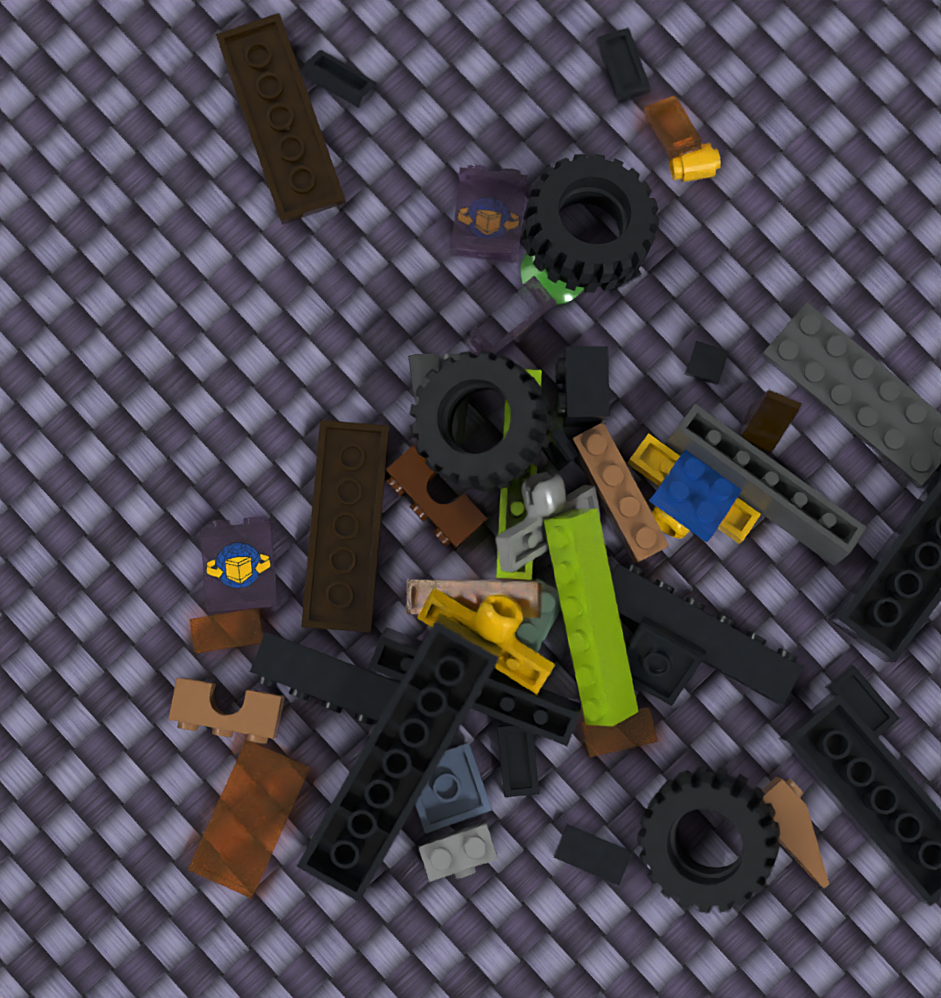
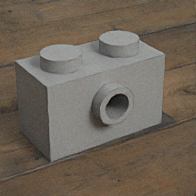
[419,820,498,882]

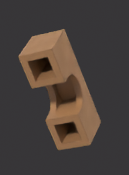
[169,677,285,744]

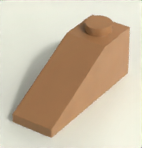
[762,777,829,888]

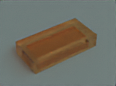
[644,96,702,160]
[190,608,264,654]
[580,707,658,757]

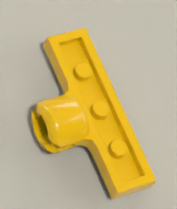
[627,433,761,544]
[417,588,555,695]

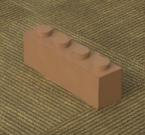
[571,422,669,564]

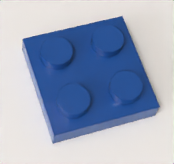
[649,449,742,543]

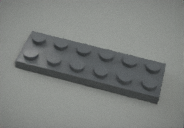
[761,302,941,487]

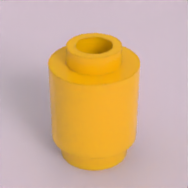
[668,143,721,183]

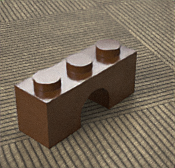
[386,442,487,549]

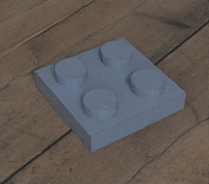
[415,742,492,834]

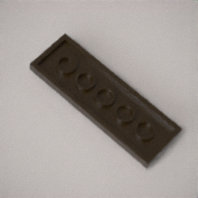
[215,13,346,225]
[301,420,390,633]

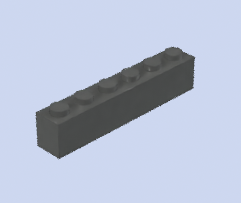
[665,404,867,566]

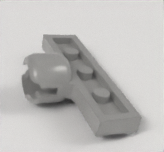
[496,473,601,572]

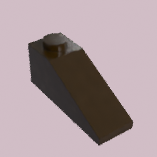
[738,389,802,455]

